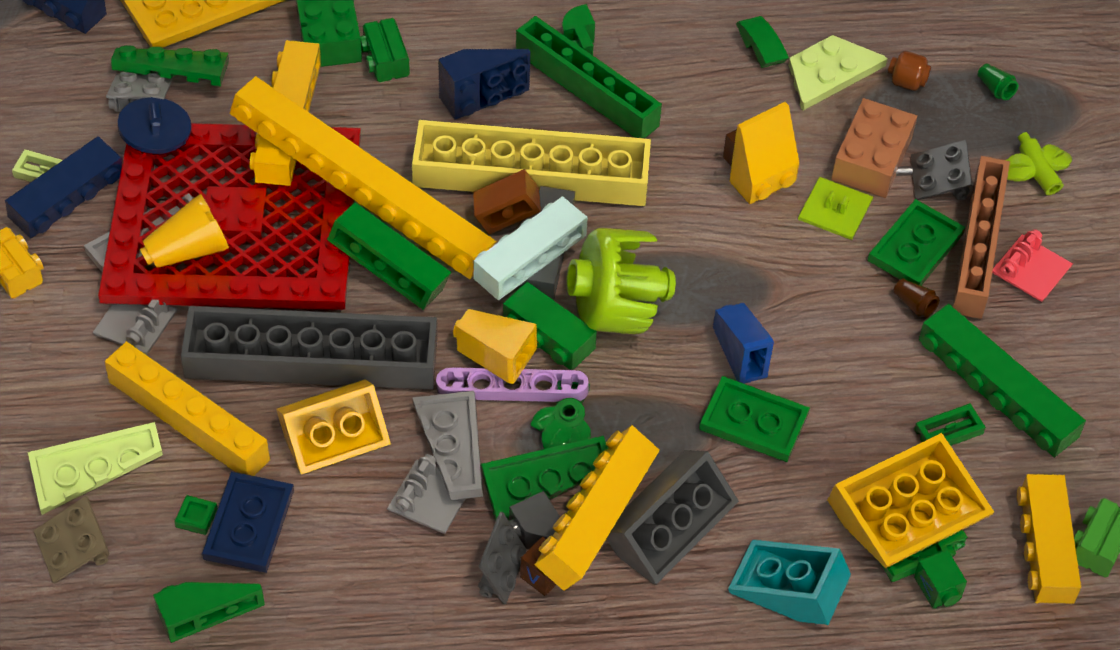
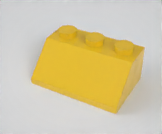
[276,379,391,475]

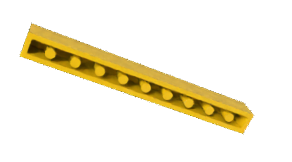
[229,76,497,279]

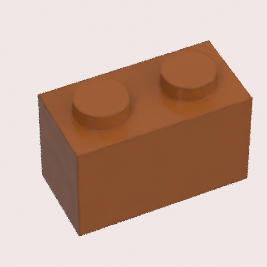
[473,169,541,235]

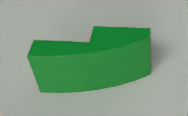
[736,16,789,68]

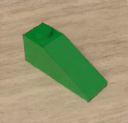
[153,582,265,643]

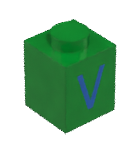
[914,550,967,609]

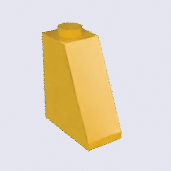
[453,309,537,384]

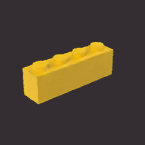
[1017,474,1081,604]

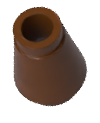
[894,278,940,317]

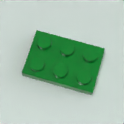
[867,199,966,286]
[699,376,810,463]

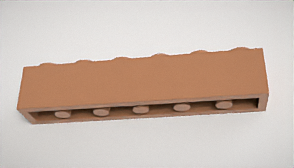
[953,156,1010,319]

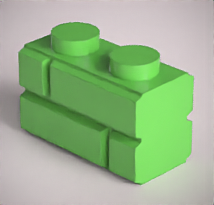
[1074,498,1120,577]

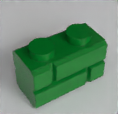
[360,18,410,82]

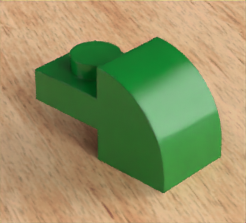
[562,4,595,55]

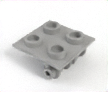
[106,72,173,112]
[93,300,177,355]
[387,454,466,534]

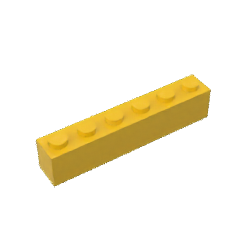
[250,40,321,186]
[104,341,270,476]
[534,425,660,591]

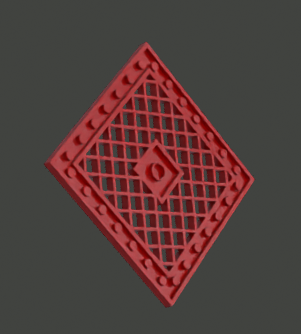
[98,123,361,310]

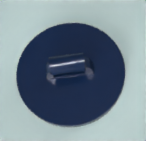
[118,97,191,154]

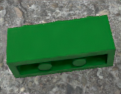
[503,282,597,370]

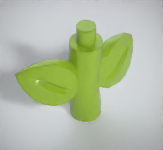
[1005,132,1072,195]

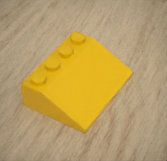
[827,433,994,568]

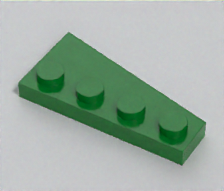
[111,45,229,87]
[481,435,608,521]

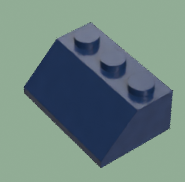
[23,0,107,34]

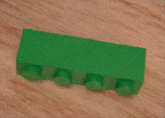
[327,202,451,310]

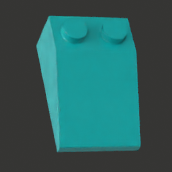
[728,539,851,625]

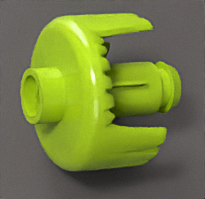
[567,228,676,334]

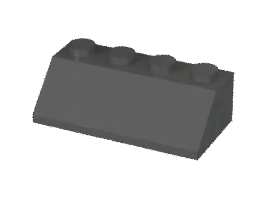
[606,450,739,584]

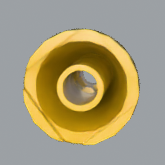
[140,194,229,268]

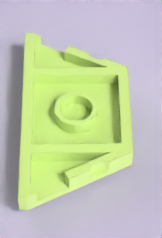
[788,35,888,111]

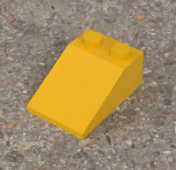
[729,102,799,205]

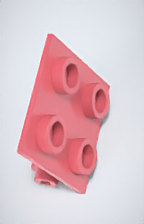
[992,229,1073,302]

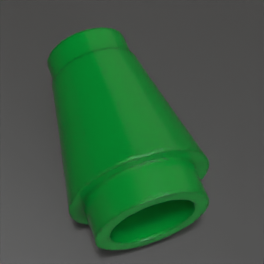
[977,63,1019,100]

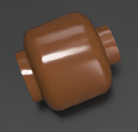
[888,51,931,91]

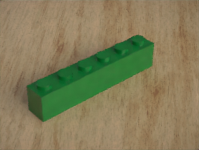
[516,16,662,139]
[919,303,1086,458]

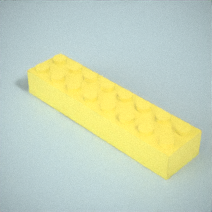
[412,120,651,206]

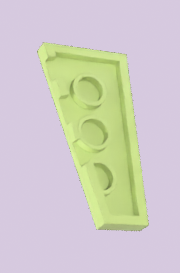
[28,422,163,515]

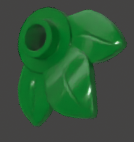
[531,398,591,449]

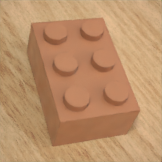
[831,98,917,198]

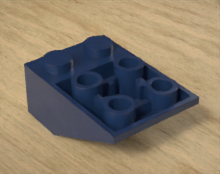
[438,49,531,120]

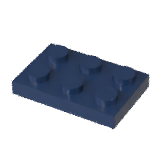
[202,472,294,573]

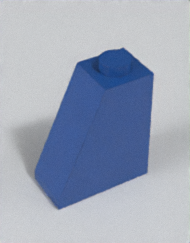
[713,303,774,384]

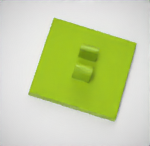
[798,177,873,240]

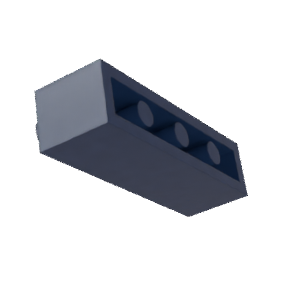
[5,136,122,239]

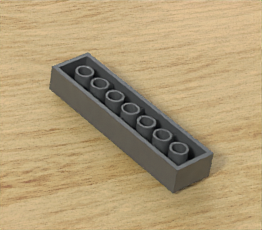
[181,306,438,389]

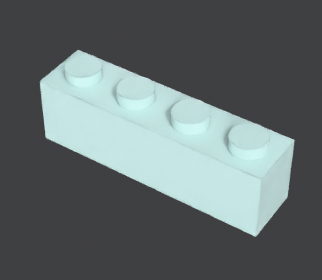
[474,196,588,301]

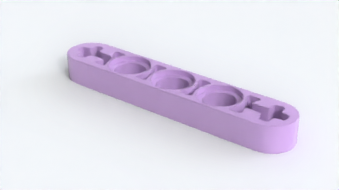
[436,368,589,402]

